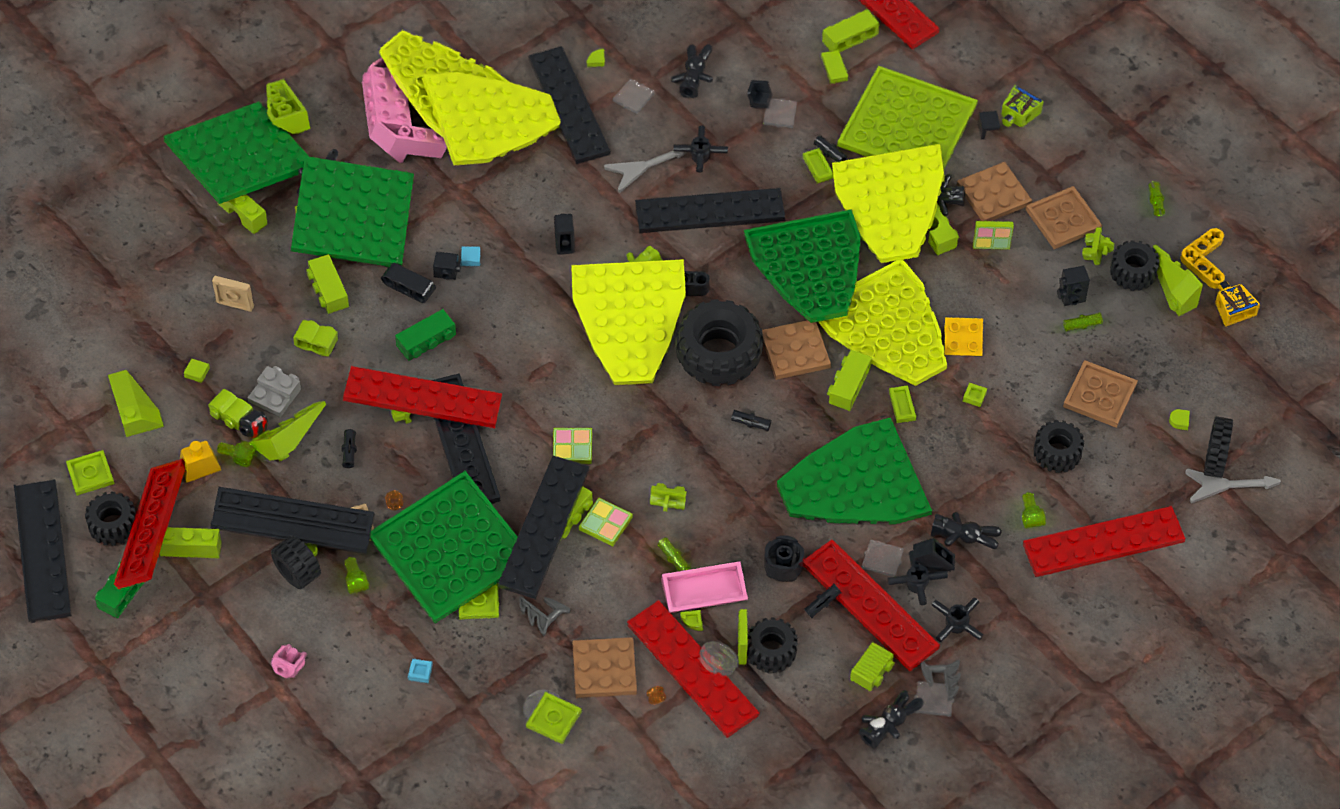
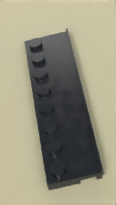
[14,479,72,623]
[211,487,375,554]

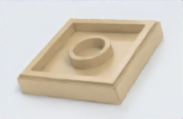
[212,276,254,312]

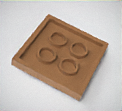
[957,162,1032,221]
[1026,186,1102,249]
[762,320,831,380]
[1063,360,1138,428]
[573,637,637,698]

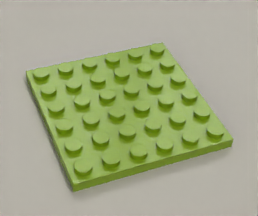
[837,66,978,169]

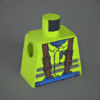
[1001,85,1043,127]

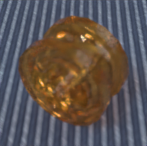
[385,490,403,510]
[646,686,666,704]

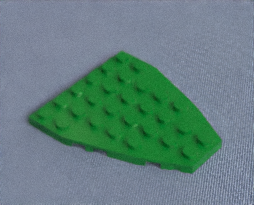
[744,209,861,323]
[777,418,932,524]

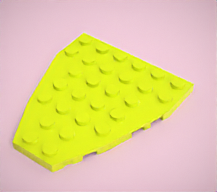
[379,30,509,137]
[422,72,560,166]
[832,144,945,263]
[571,259,686,385]
[818,260,947,386]

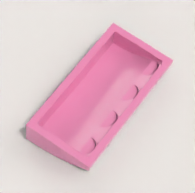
[661,561,748,613]

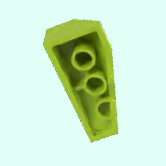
[267,79,310,134]
[1152,244,1203,316]
[108,370,164,437]
[249,401,326,461]

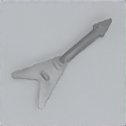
[604,151,686,192]
[1185,469,1281,503]

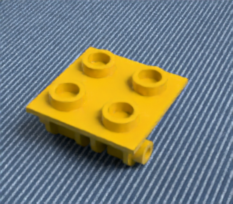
[944,317,983,356]

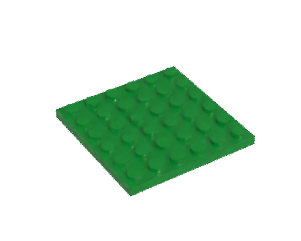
[164,102,309,204]
[290,156,414,267]
[370,471,518,624]

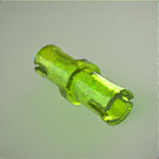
[1148,181,1165,217]
[1063,312,1103,332]
[657,537,691,571]

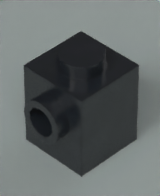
[433,252,462,280]

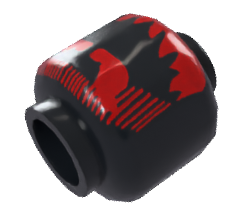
[239,410,268,438]

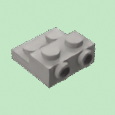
[248,366,301,417]

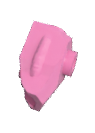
[271,644,307,678]

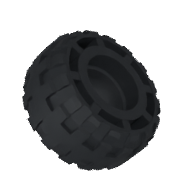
[675,299,763,386]

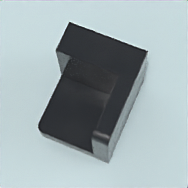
[747,80,773,108]
[977,111,1000,140]

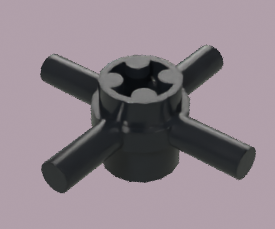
[673,125,728,173]
[888,550,948,606]
[932,597,984,643]

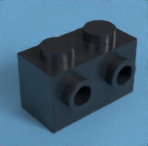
[1057,265,1090,306]

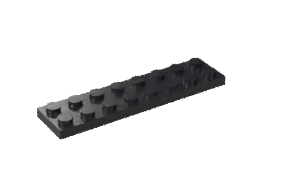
[529,46,610,165]
[635,188,785,233]
[431,373,501,504]
[498,455,590,599]

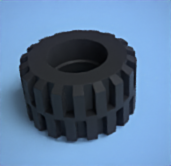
[1110,240,1159,291]
[1034,420,1084,473]
[85,492,136,546]
[271,535,321,590]
[747,617,798,673]

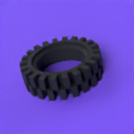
[1204,416,1233,478]

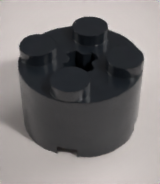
[764,535,804,582]

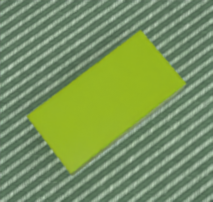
[821,50,848,84]
[803,148,834,184]
[889,386,916,423]

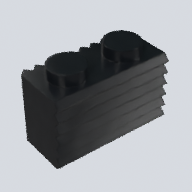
[554,213,575,255]
[912,537,955,573]

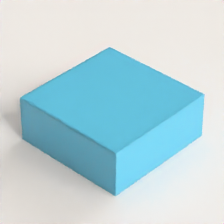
[461,247,481,266]
[408,659,433,683]

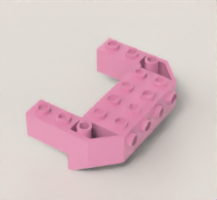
[362,57,447,163]

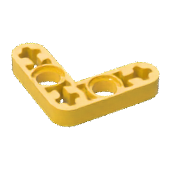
[1180,228,1225,289]

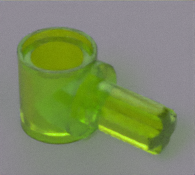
[217,441,257,467]
[1022,492,1046,529]
[345,557,369,594]

